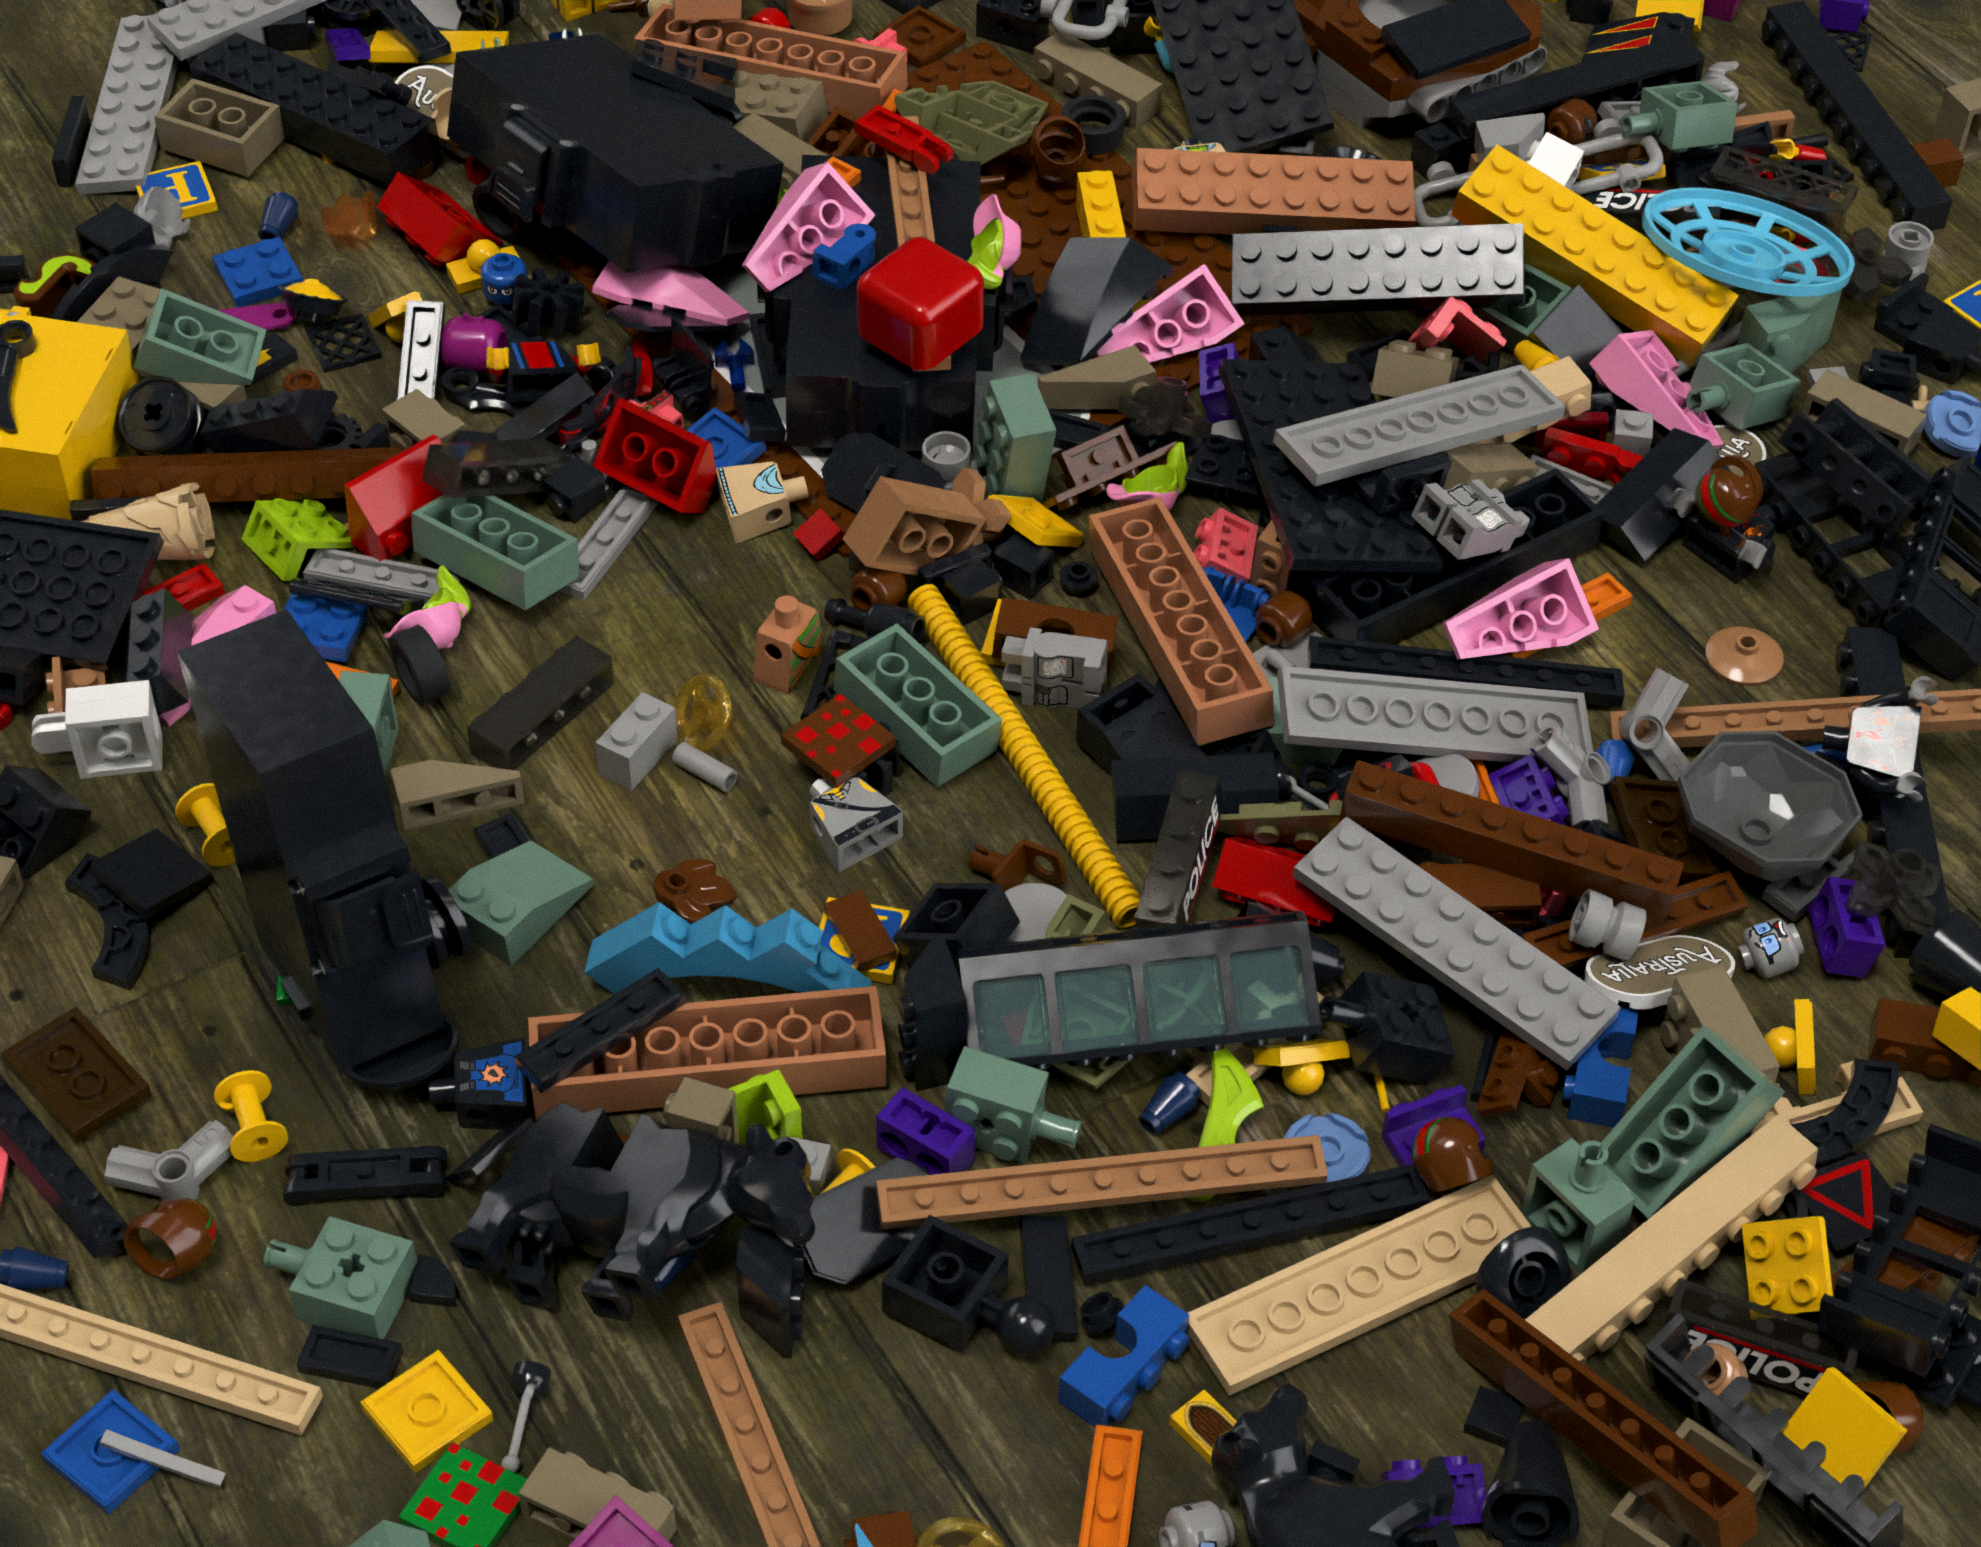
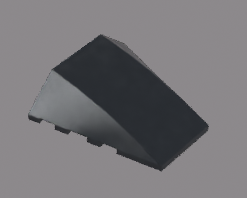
[1020,237,1175,366]

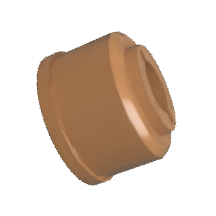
[787,0,853,36]

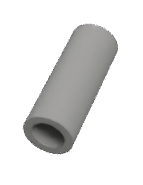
[672,742,738,792]

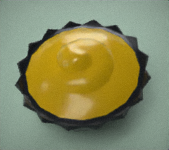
[278,278,348,322]

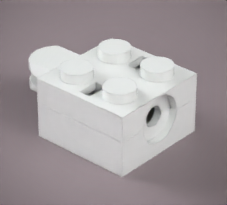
[31,680,162,779]

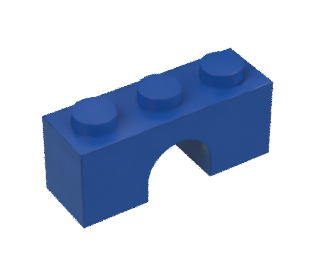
[1561,1001,1639,1128]
[1058,1285,1190,1428]

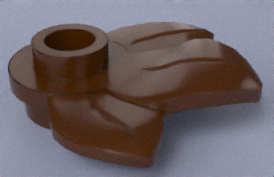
[653,859,737,923]

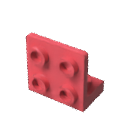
[1408,296,1507,363]

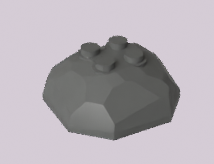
[1677,731,1863,882]

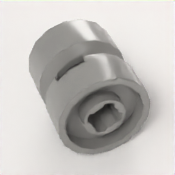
[1878,221,1934,288]
[922,431,971,491]
[1568,889,1646,961]

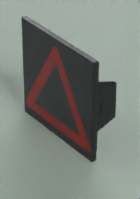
[1801,1152,1892,1252]

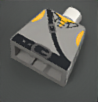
[809,777,903,873]

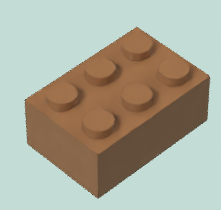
[843,476,986,576]

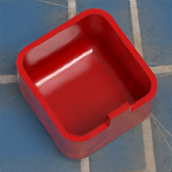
[857,237,984,370]

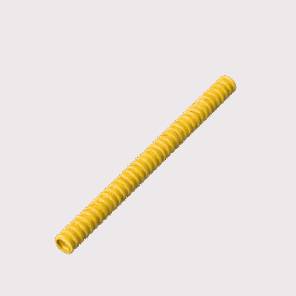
[908,584,1147,928]

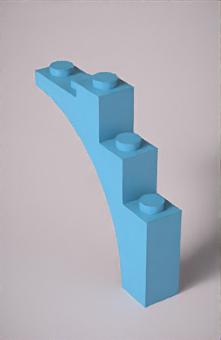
[584,902,872,994]

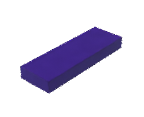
[325,28,371,61]

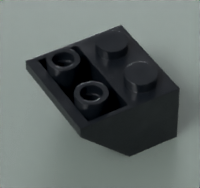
[0,765,92,879]
[736,1227,806,1358]

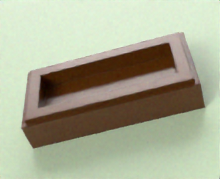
[824,890,897,972]

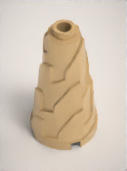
[81,483,215,561]

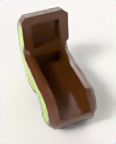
[14,254,96,318]

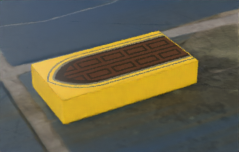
[1169,1390,1237,1466]

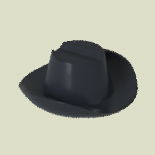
[1476,1227,1571,1320]

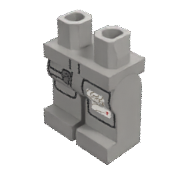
[1411,479,1530,560]
[1002,627,1107,709]

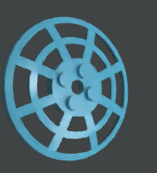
[1642,188,1855,297]

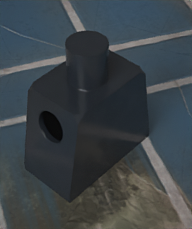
[1902,304,1981,385]

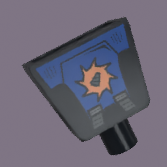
[429,1038,530,1130]

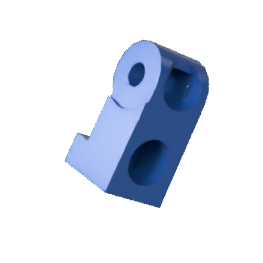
[812,223,876,291]

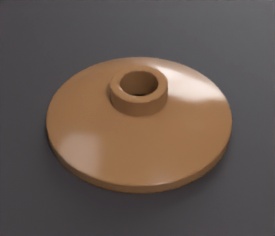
[1705,626,1784,686]

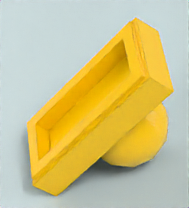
[446,239,520,294]
[368,291,422,344]
[1764,999,1816,1095]
[1253,1039,1350,1096]

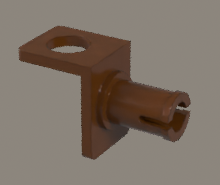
[968,839,1066,892]

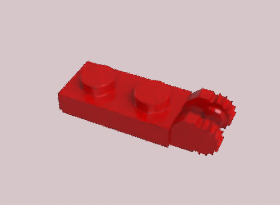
[854,104,954,174]
[1540,427,1643,485]

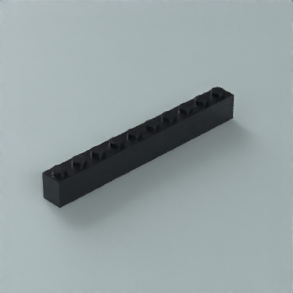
[1761,1,1952,231]
[1835,627,1950,958]

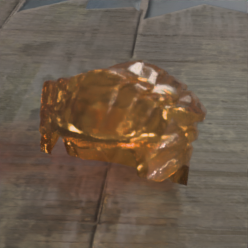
[321,190,377,240]

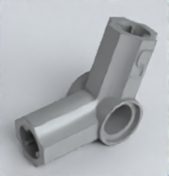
[1619,667,1690,781]
[1530,723,1611,830]
[104,1120,233,1202]

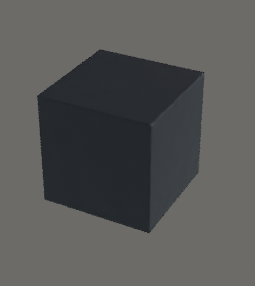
[75,202,156,263]

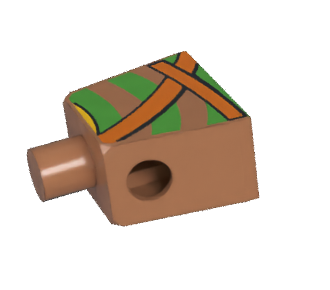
[754,595,824,695]

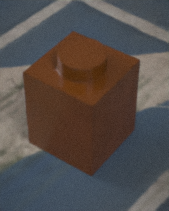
[1911,138,1964,188]

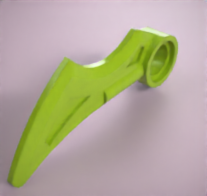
[1186,1046,1264,1203]

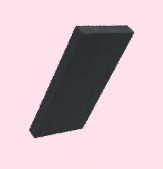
[1380,0,1532,81]

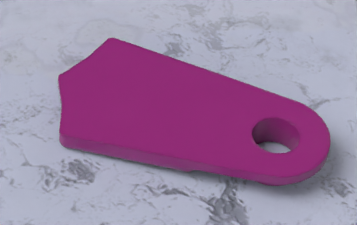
[218,303,296,331]

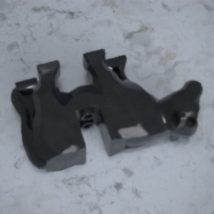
[449,1103,815,1322]
[1211,1384,1460,1547]

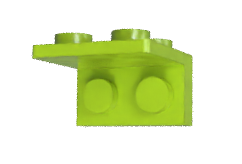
[241,498,355,581]
[729,1069,803,1145]

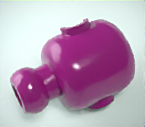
[441,313,507,379]

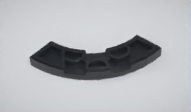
[51,244,173,322]
[65,853,150,991]
[1790,1058,1899,1167]

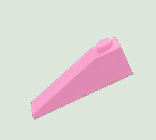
[742,162,875,292]
[592,260,750,326]
[1095,264,1245,363]
[1589,330,1724,449]
[1442,558,1599,659]
[158,585,276,727]

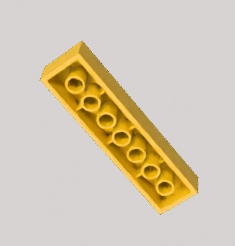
[1451,144,1739,367]

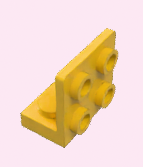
[1742,1216,1833,1317]

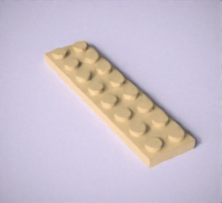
[1188,1175,1532,1396]

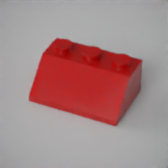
[377,172,503,267]
[593,398,717,514]
[344,434,463,562]
[1212,836,1341,927]

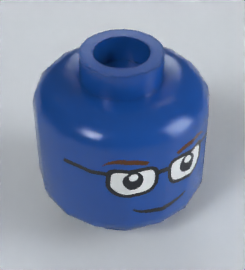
[480,253,528,307]

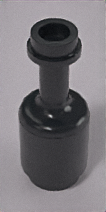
[824,598,926,644]

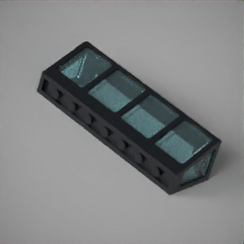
[958,910,1322,1070]

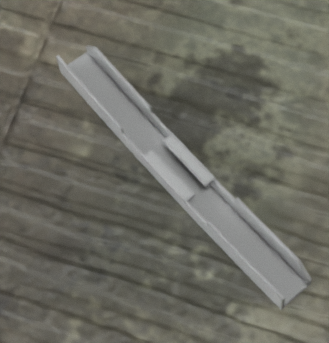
[100,1429,226,1489]

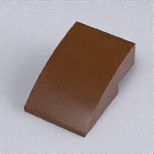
[807,106,886,158]

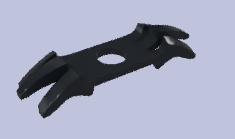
[562,346,642,454]

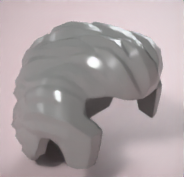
[1700,61,1746,114]
[134,186,191,248]

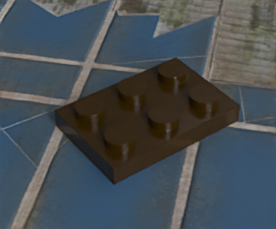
[1608,776,1720,883]
[1,1007,151,1143]

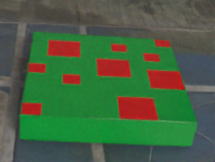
[398,1442,527,1547]

